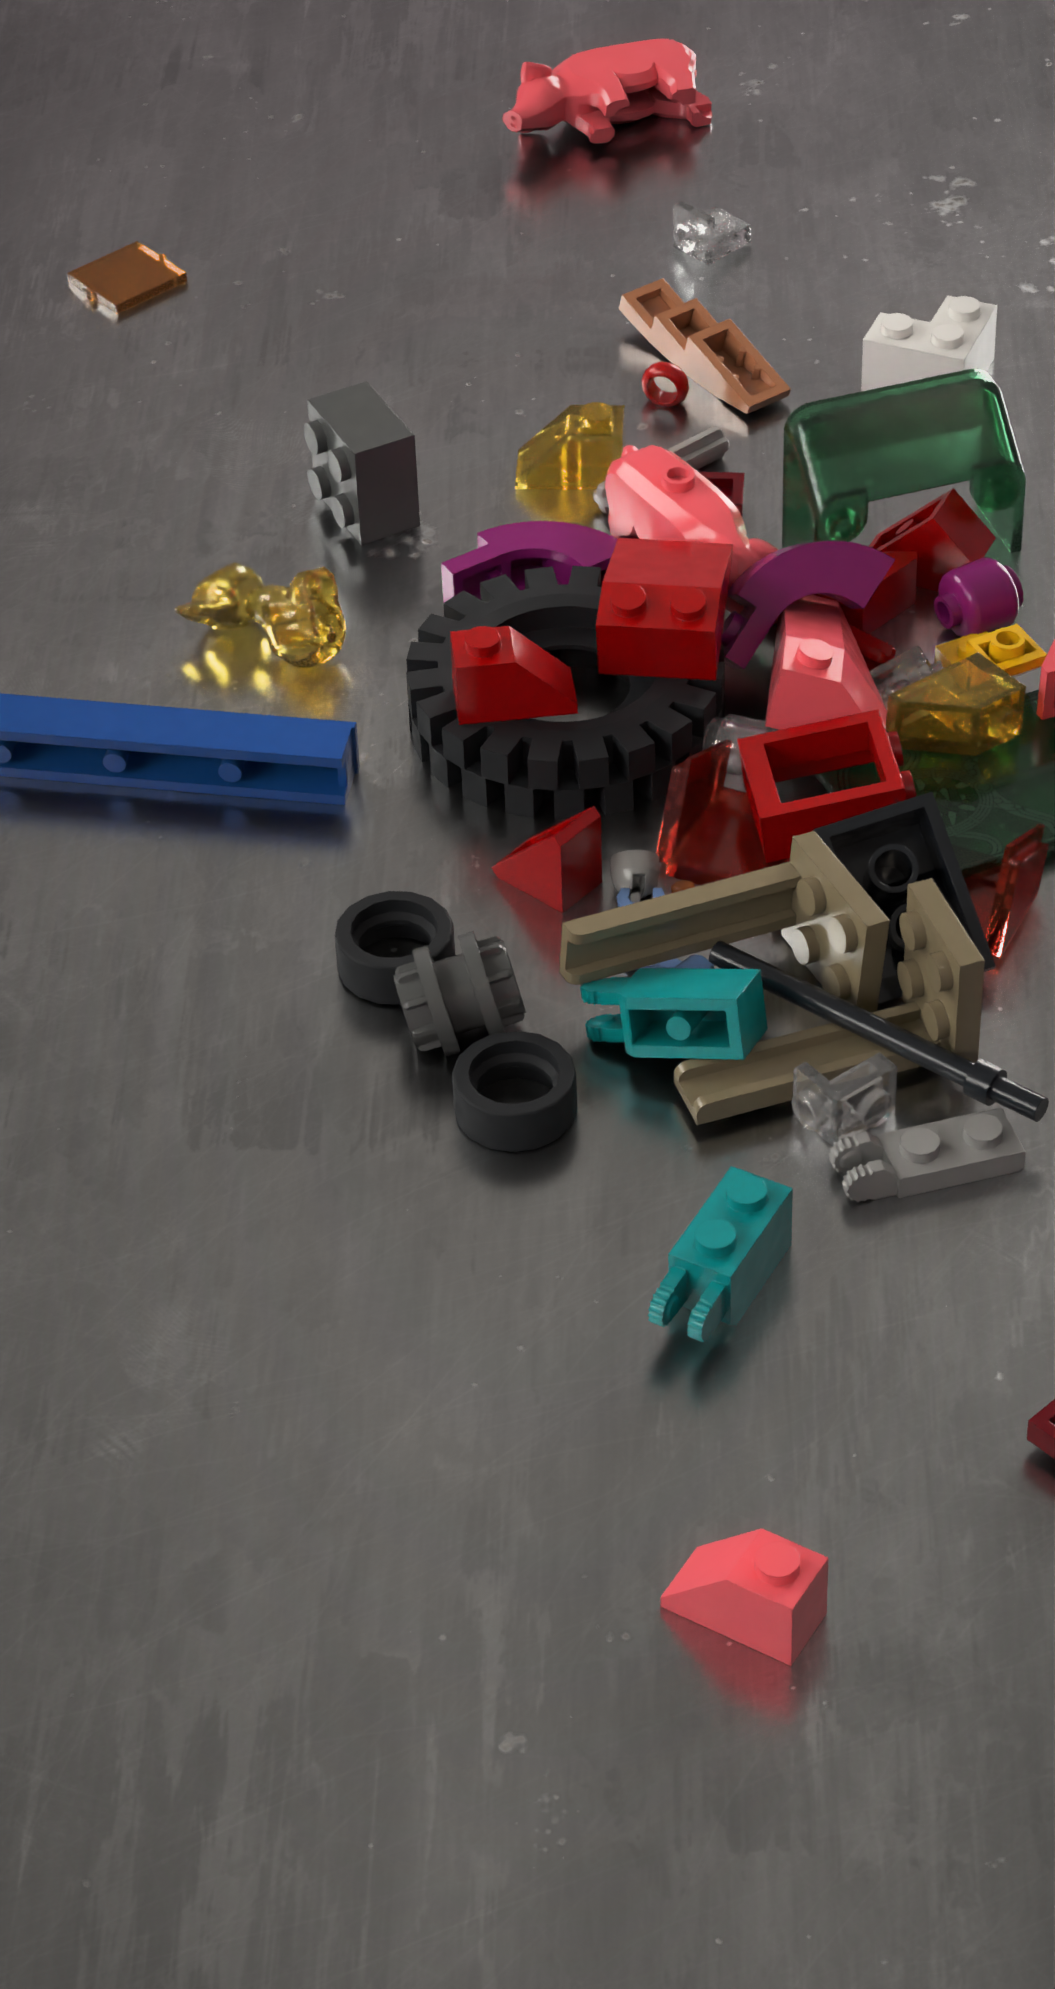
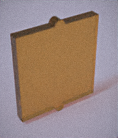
[67,241,187,314]

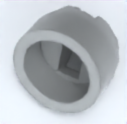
[610,850,660,899]

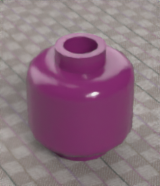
[934,557,1023,638]

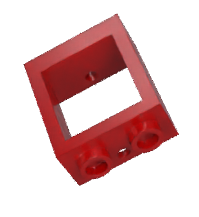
[737,709,916,863]

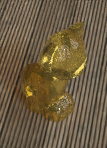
[175,562,347,668]

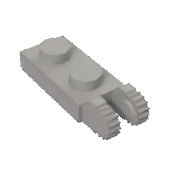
[828,1107,1026,1203]

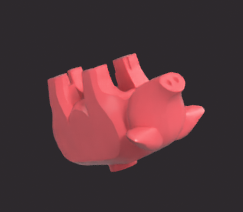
[502,39,712,144]
[605,445,779,624]

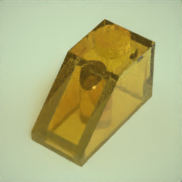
[515,402,625,490]
[886,652,1026,756]

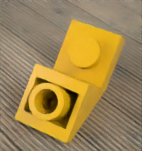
[934,624,1047,696]

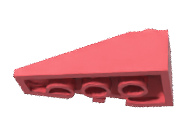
[765,595,887,730]

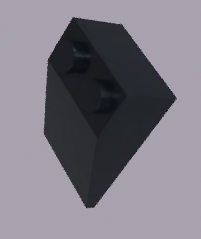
[813,792,996,1006]

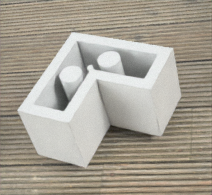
[861,295,997,414]

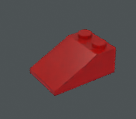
[596,538,733,680]

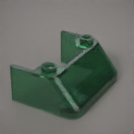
[782,369,1026,553]

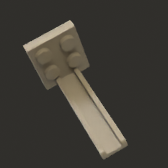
[559,831,890,1013]
[674,878,985,1125]

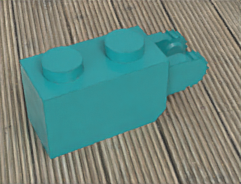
[580,968,768,1060]
[648,1166,793,1342]

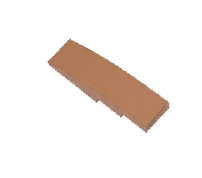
[619,278,791,414]

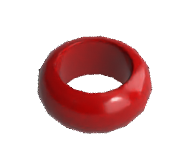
[641,361,689,407]

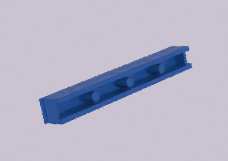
[0,693,360,805]

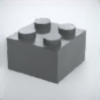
[304,381,420,545]

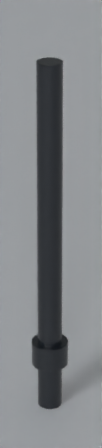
[709,941,1049,1122]

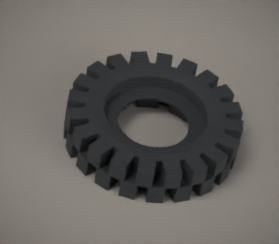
[406,566,725,820]

